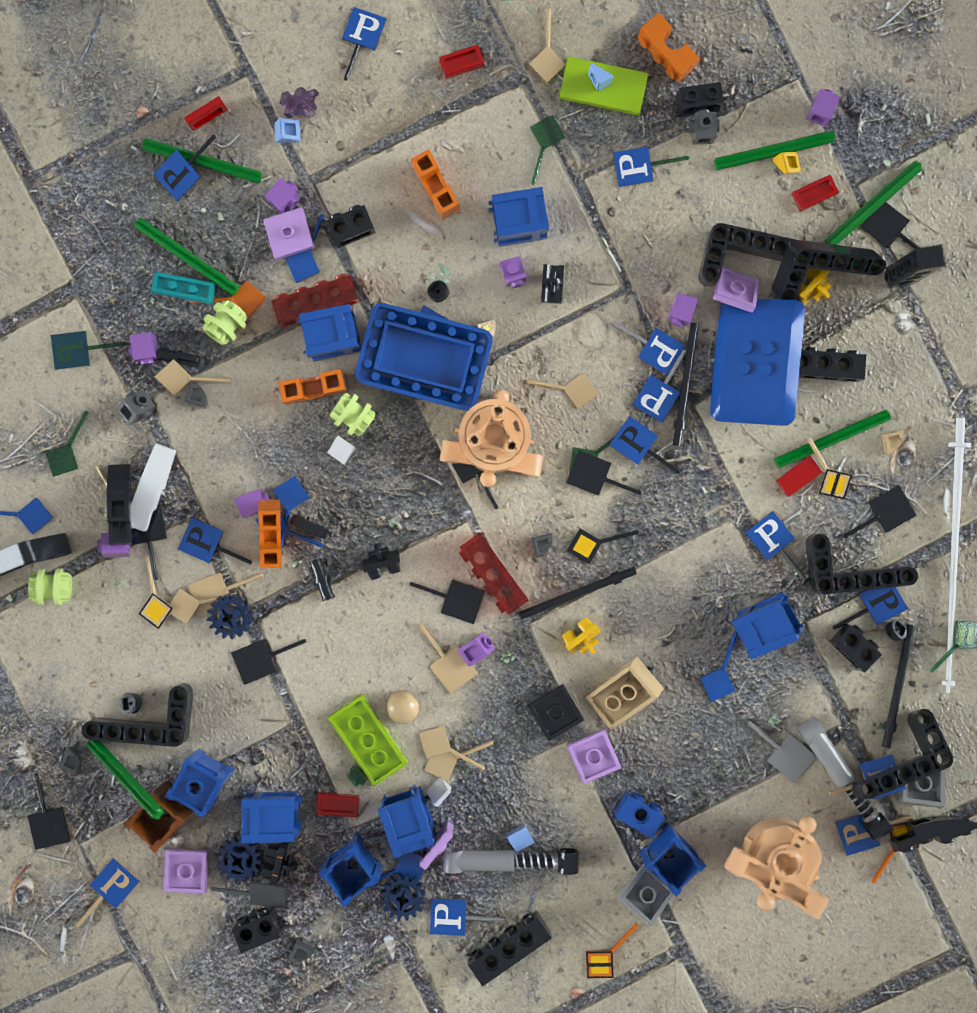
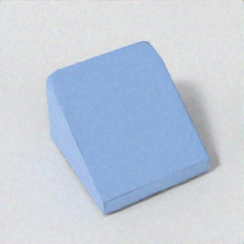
[588,64,613,91]
[274,118,300,143]
[506,824,535,852]

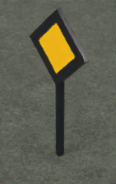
[567,529,639,564]

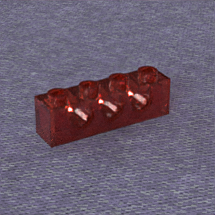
[271,274,360,328]
[459,533,529,615]

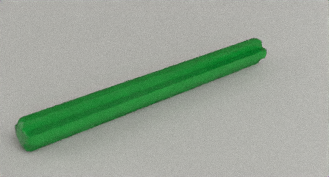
[714,130,836,170]
[142,138,262,183]
[824,161,923,245]
[134,218,240,295]
[774,410,891,468]
[87,740,164,819]

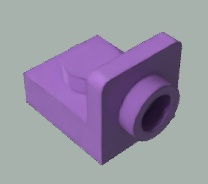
[500,256,527,288]
[458,632,495,667]

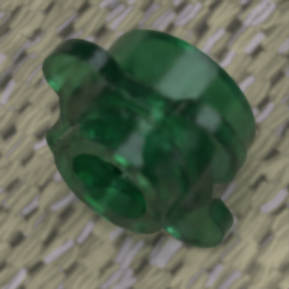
[347,766,366,787]

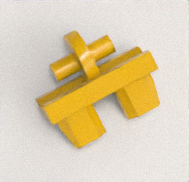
[797,268,831,306]
[562,618,601,655]

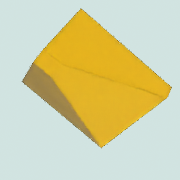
[772,152,801,174]

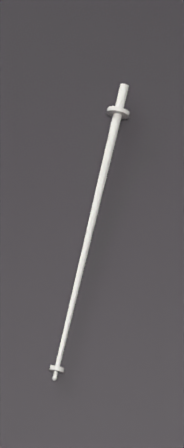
[941,418,971,693]

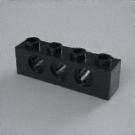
[884,244,946,288]
[799,347,867,382]
[468,911,552,987]

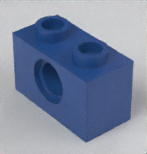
[614,791,665,839]

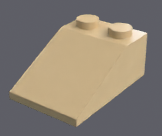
[585,656,664,730]

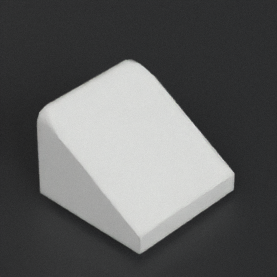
[327,436,356,465]
[427,777,451,806]

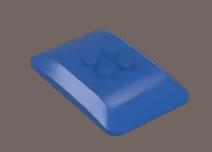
[710,299,805,426]
[355,303,493,411]

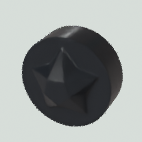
[427,281,449,302]
[886,619,907,641]
[120,693,142,714]

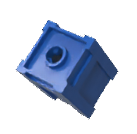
[489,187,549,247]
[297,304,361,362]
[732,592,804,660]
[165,749,235,818]
[378,784,437,858]
[241,791,302,843]
[639,822,706,897]
[318,833,383,908]

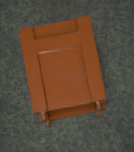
[123,780,194,853]

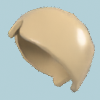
[387,690,419,724]

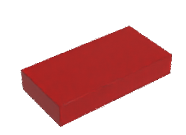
[439,44,485,79]
[184,96,228,131]
[791,174,839,212]
[775,456,822,497]
[316,792,360,818]

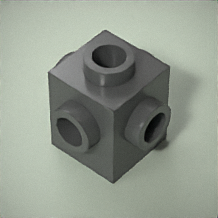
[688,110,720,144]
[116,390,155,426]

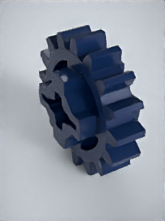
[207,593,254,639]
[216,835,263,883]
[380,873,426,921]

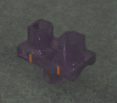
[279,87,319,118]

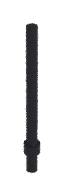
[673,323,699,447]
[518,567,637,620]
[882,624,916,748]

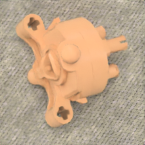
[439,389,543,487]
[724,816,829,919]

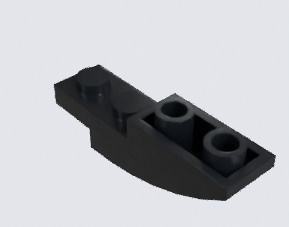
[107,464,132,546]
[889,816,977,852]

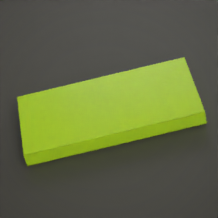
[559,56,649,116]
[327,694,408,787]

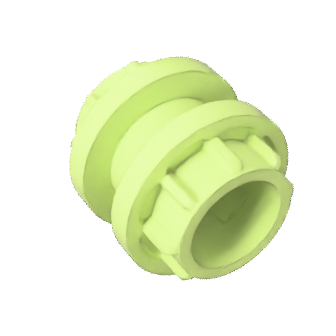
[203,300,247,345]
[330,393,375,436]
[28,569,72,605]

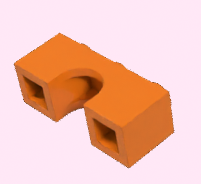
[638,12,700,83]
[411,149,460,220]
[278,369,347,405]
[258,500,282,568]

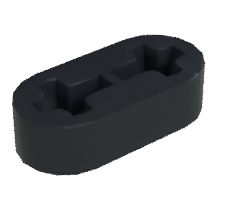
[290,514,329,539]

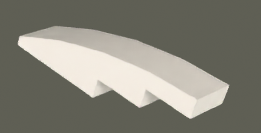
[131,444,176,532]

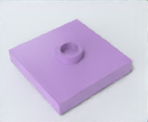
[263,207,315,260]
[713,267,761,313]
[566,728,622,785]
[419,821,454,870]
[163,848,209,894]

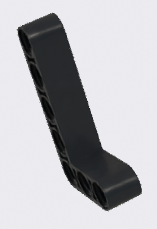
[698,223,796,286]
[772,240,886,300]
[0,533,73,576]
[806,534,918,594]
[81,683,193,747]
[852,709,953,800]

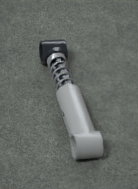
[796,716,893,842]
[443,847,579,875]

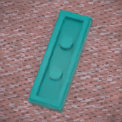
[151,272,217,305]

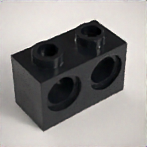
[675,82,724,117]
[326,205,376,248]
[828,624,882,673]
[232,907,284,953]

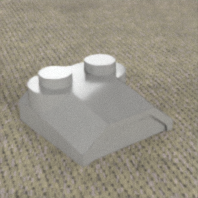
[897,759,945,808]
[617,864,674,926]

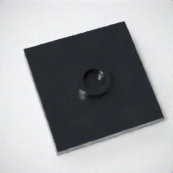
[527,683,584,741]

